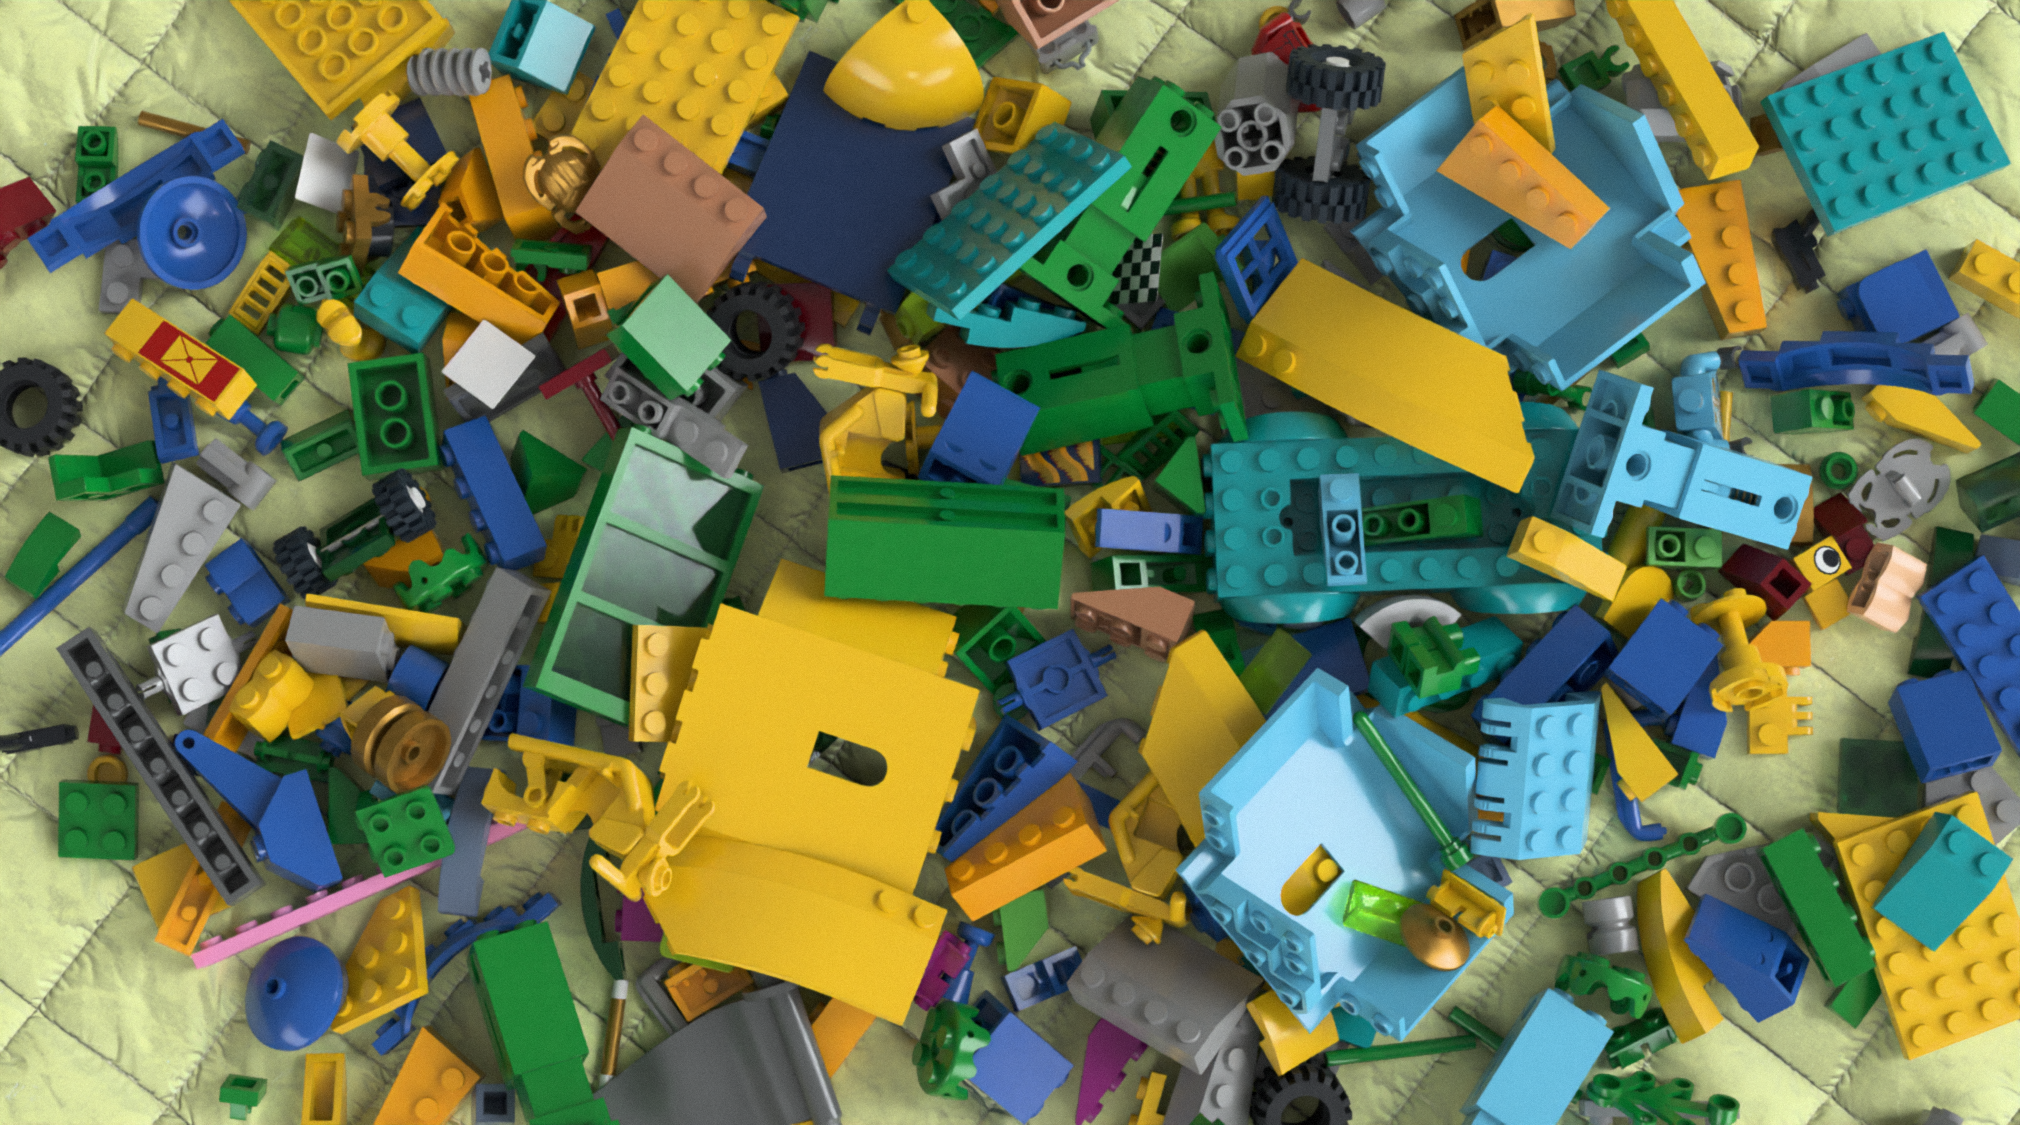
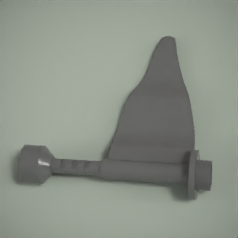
[593,970,842,1125]

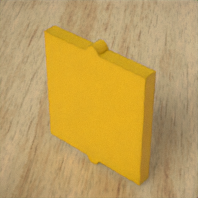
[287,672,348,740]

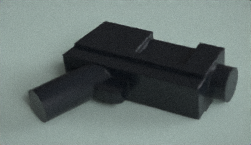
[1771,207,1826,294]
[0,724,79,754]

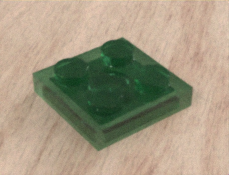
[1837,738,1918,818]

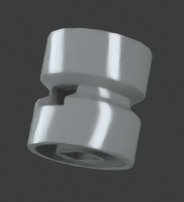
[1581,895,1640,955]

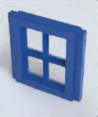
[1214,196,1298,324]

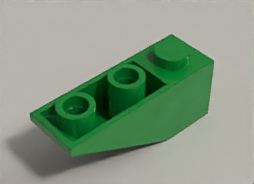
[1361,494,1484,547]

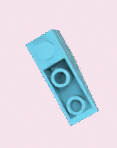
[1318,473,1367,586]

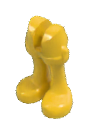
[1170,139,1240,241]
[316,298,386,362]

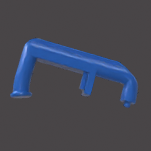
[1603,709,1669,842]

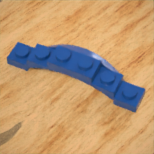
[27,119,245,273]
[1738,331,1974,396]
[371,892,562,1056]

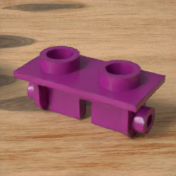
[913,930,972,1011]

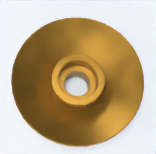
[1399,903,1470,971]

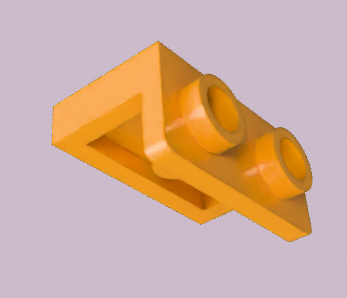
[664,962,754,1022]

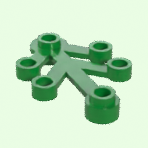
[1586,1071,1740,1125]

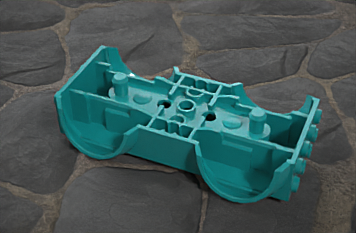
[1201,402,1609,624]

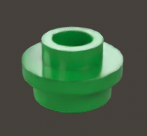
[1819,452,1858,490]

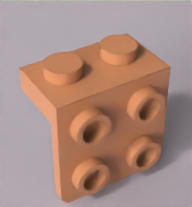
[915,325,1002,420]

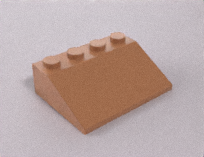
[575,114,767,304]

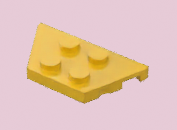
[1462,13,1556,154]

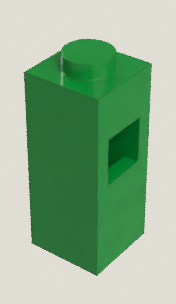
[206,315,305,406]

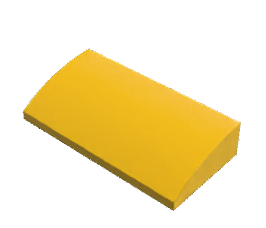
[305,594,468,656]

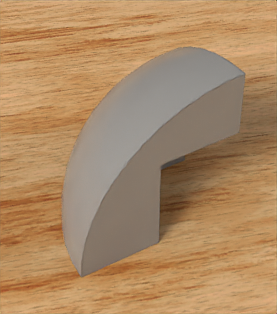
[1353,594,1462,650]

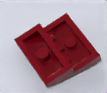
[757,282,837,362]

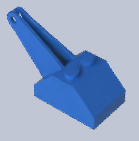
[174,730,343,893]

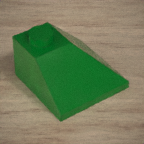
[953,604,1046,695]

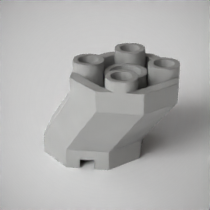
[1214,52,1302,176]
[1622,60,1743,143]

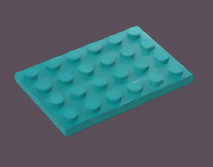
[1760,32,2011,237]
[887,121,1132,321]

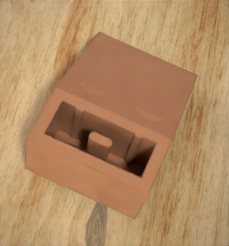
[1071,587,1195,662]

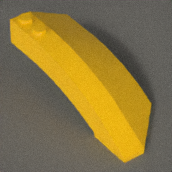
[1235,258,1535,493]
[1138,629,1342,916]
[642,836,947,1026]

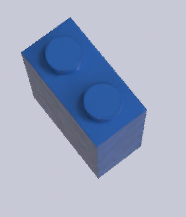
[1888,669,2002,784]

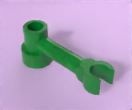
[1513,368,1592,411]

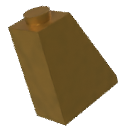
[1454,0,1577,50]

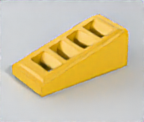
[228,250,293,336]

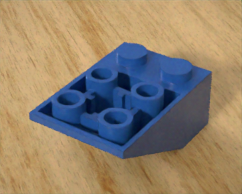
[917,371,1040,485]
[481,665,580,746]
[1684,893,1810,1023]

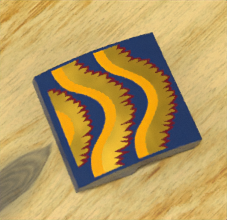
[1019,439,1102,487]

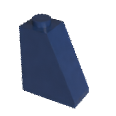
[758,369,827,474]

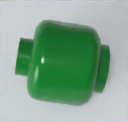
[267,303,324,355]

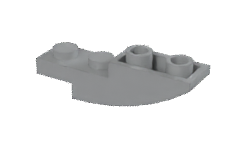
[600,366,748,478]

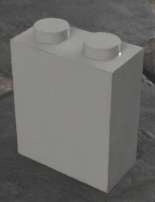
[285,605,401,683]

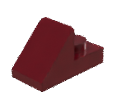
[1813,492,1875,576]

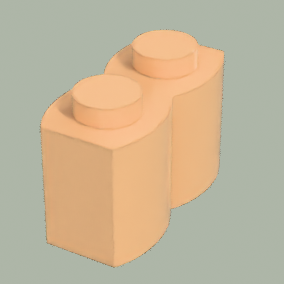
[1847,542,1927,633]

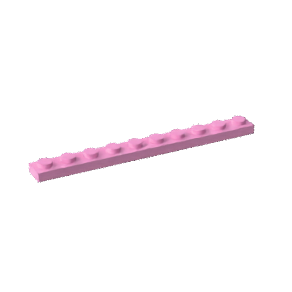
[191,817,528,969]

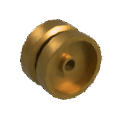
[350,695,452,794]

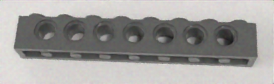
[56,627,266,906]

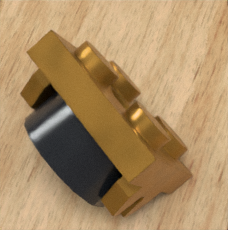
[336,174,394,278]

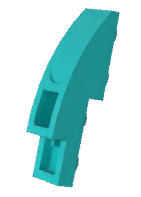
[926,297,1086,348]

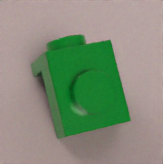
[1653,738,1703,790]

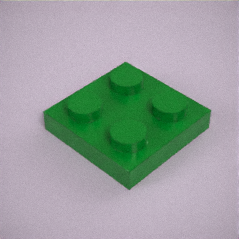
[58,779,139,860]

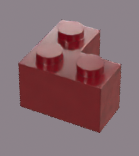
[0,177,57,269]

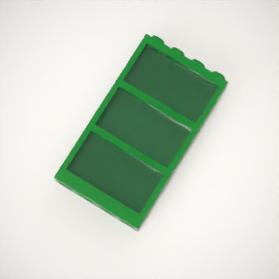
[522,424,765,729]

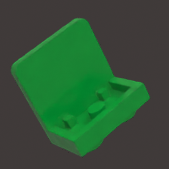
[353,785,455,878]

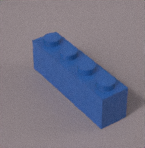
[438,415,547,571]

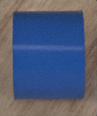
[385,645,450,712]

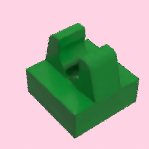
[219,1074,267,1121]

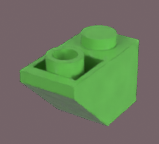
[1646,526,1722,571]
[992,889,1049,972]

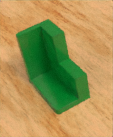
[48,440,165,501]

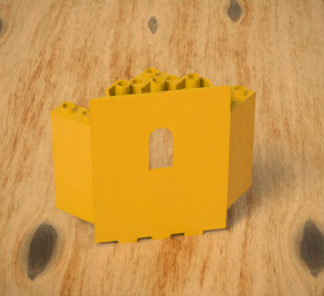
[655,558,980,895]

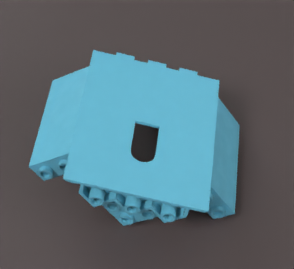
[1350,66,1706,391]
[1175,668,1514,1042]

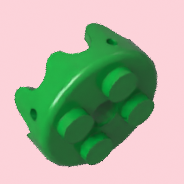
[393,533,489,613]
[1555,951,1654,1019]
[912,1000,991,1101]

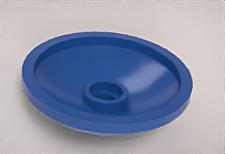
[137,176,247,290]
[245,936,343,1052]

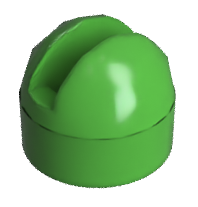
[1673,569,1706,602]

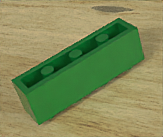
[1755,828,1876,988]

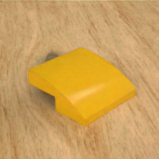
[1065,476,1153,559]
[132,843,234,931]
[1246,989,1339,1077]

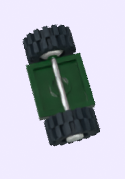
[273,468,437,599]

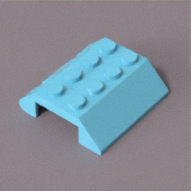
[1470,691,1601,860]

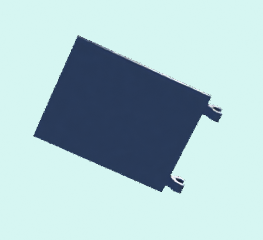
[729,50,975,336]

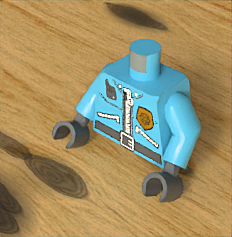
[1671,346,1753,456]

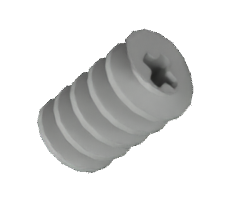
[407,47,492,96]

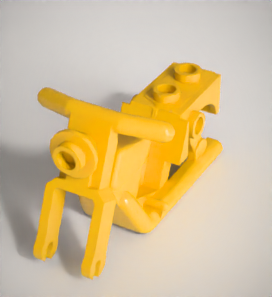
[813,344,938,497]
[481,733,715,902]
[1063,770,1192,945]

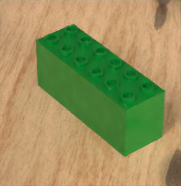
[824,475,1065,610]

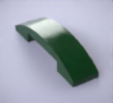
[1907,526,1974,679]
[580,837,627,980]

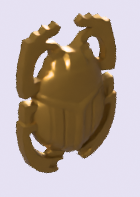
[522,134,603,235]

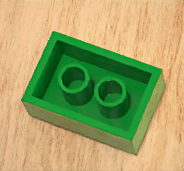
[347,352,445,481]

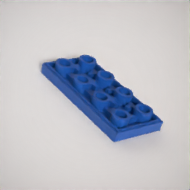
[1237,617,1370,721]

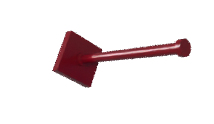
[539,343,703,574]

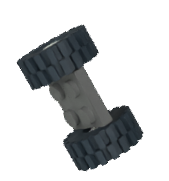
[1272,44,1386,224]

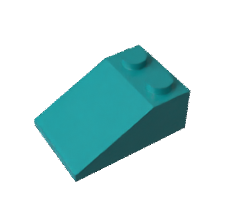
[354,226,453,354]
[1871,812,2013,952]

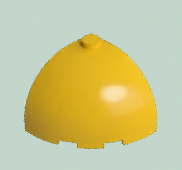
[823,0,984,131]

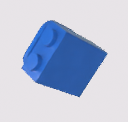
[1837,249,1960,343]

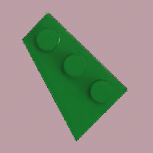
[892,0,1020,70]

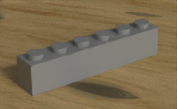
[427,567,551,795]

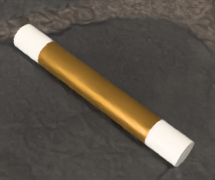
[598,979,629,1089]

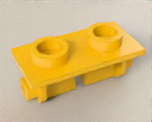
[1426,869,1507,939]

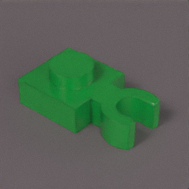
[1558,45,1630,92]

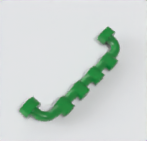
[1537,813,1747,918]

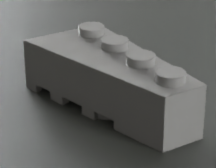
[122,462,241,634]
[1163,1009,1260,1125]

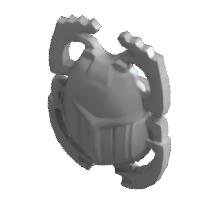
[1847,439,1950,541]

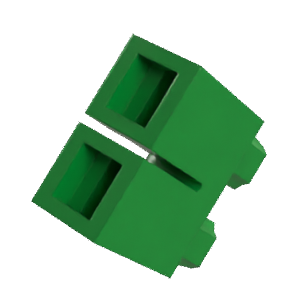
[1387,616,1480,699]

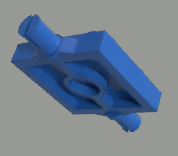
[996,629,1117,731]

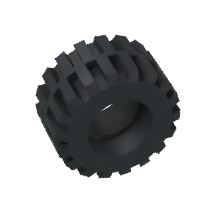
[706,281,805,382]
[0,357,83,457]
[1249,1058,1352,1125]

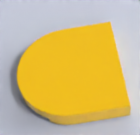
[1595,563,1674,641]

